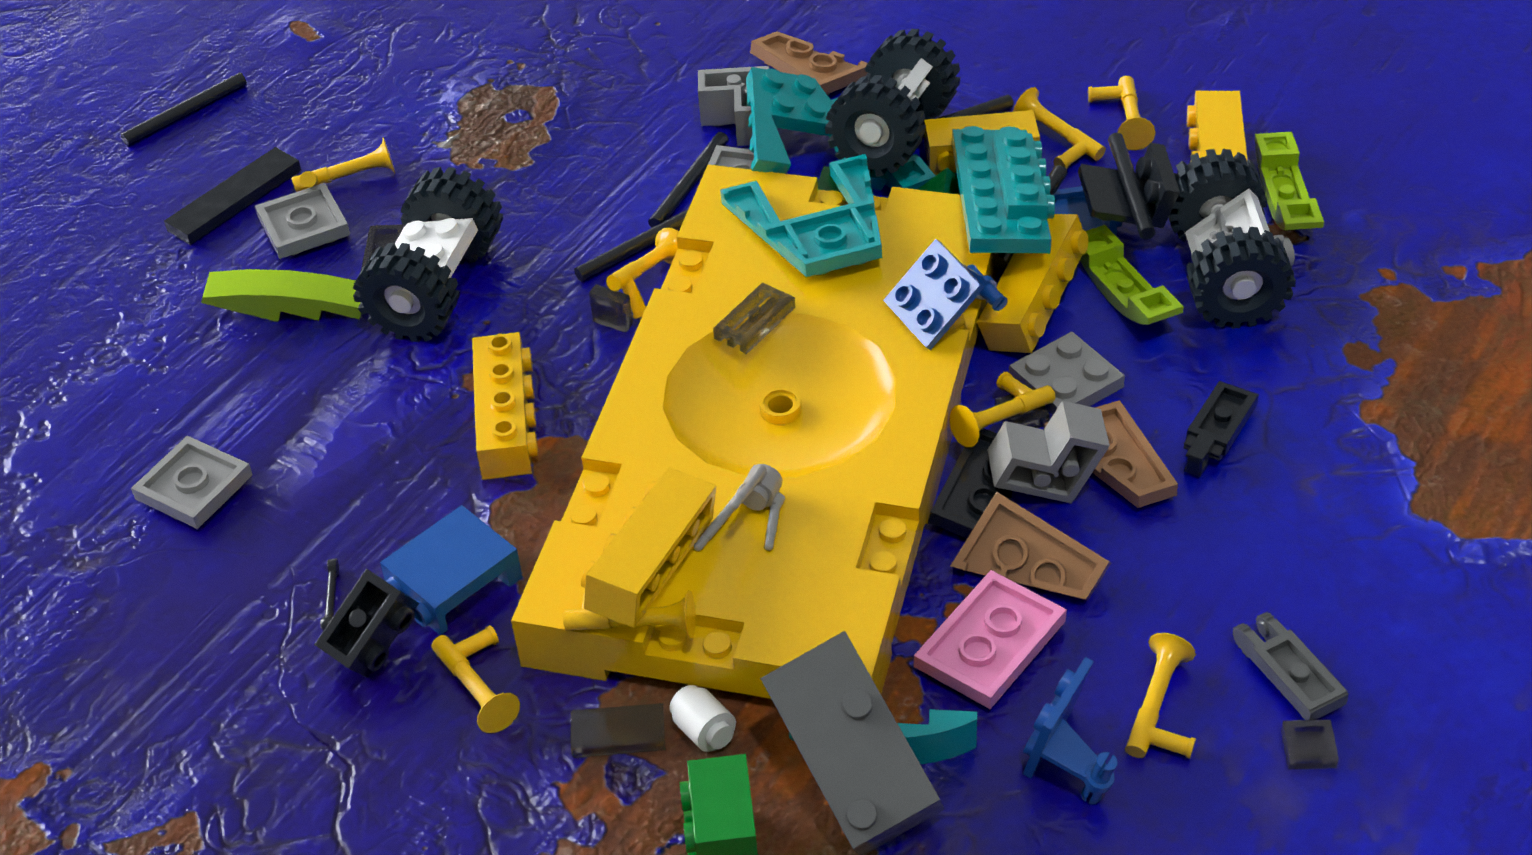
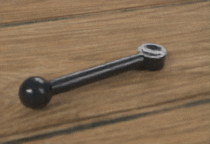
[320,558,339,631]

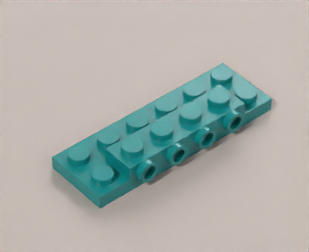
[952,126,1055,253]

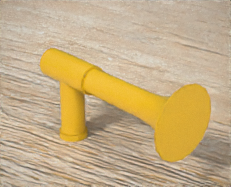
[1088,76,1156,150]
[1013,87,1106,170]
[292,137,396,192]
[606,228,679,319]
[949,372,1055,448]
[563,588,696,639]
[431,625,520,733]
[1125,633,1196,759]

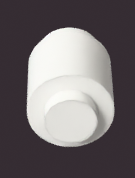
[670,685,736,752]

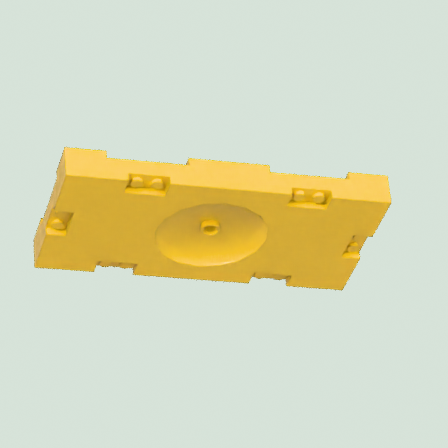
[511,164,999,699]

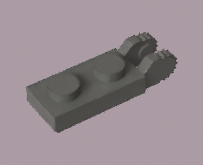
[1232,612,1349,723]

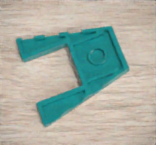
[746,67,888,190]
[720,154,882,277]

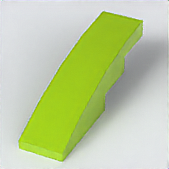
[201,269,361,322]

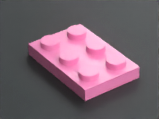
[914,570,1067,709]

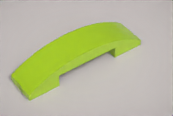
[1254,131,1324,230]
[1080,225,1184,325]

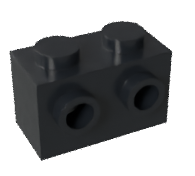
[314,568,419,678]

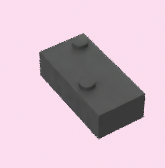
[760,631,945,855]

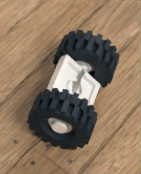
[825,29,961,177]
[1168,149,1296,329]
[353,167,503,342]

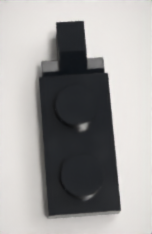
[1184,381,1259,477]

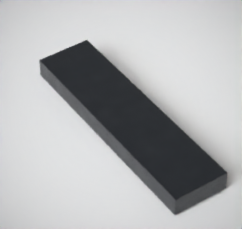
[164,147,301,245]

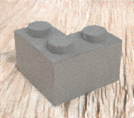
[698,66,769,146]
[987,400,1110,503]

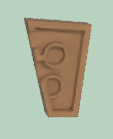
[750,31,868,95]
[1043,400,1178,508]
[950,492,1111,601]

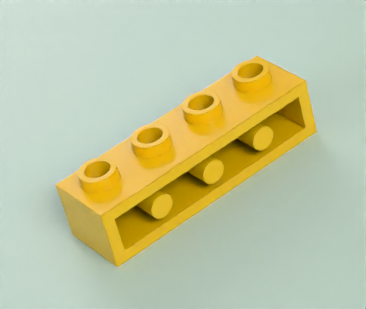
[977,214,1088,353]
[472,332,538,480]
[581,467,717,628]

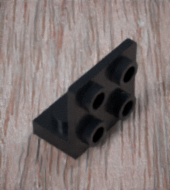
[1078,143,1180,228]

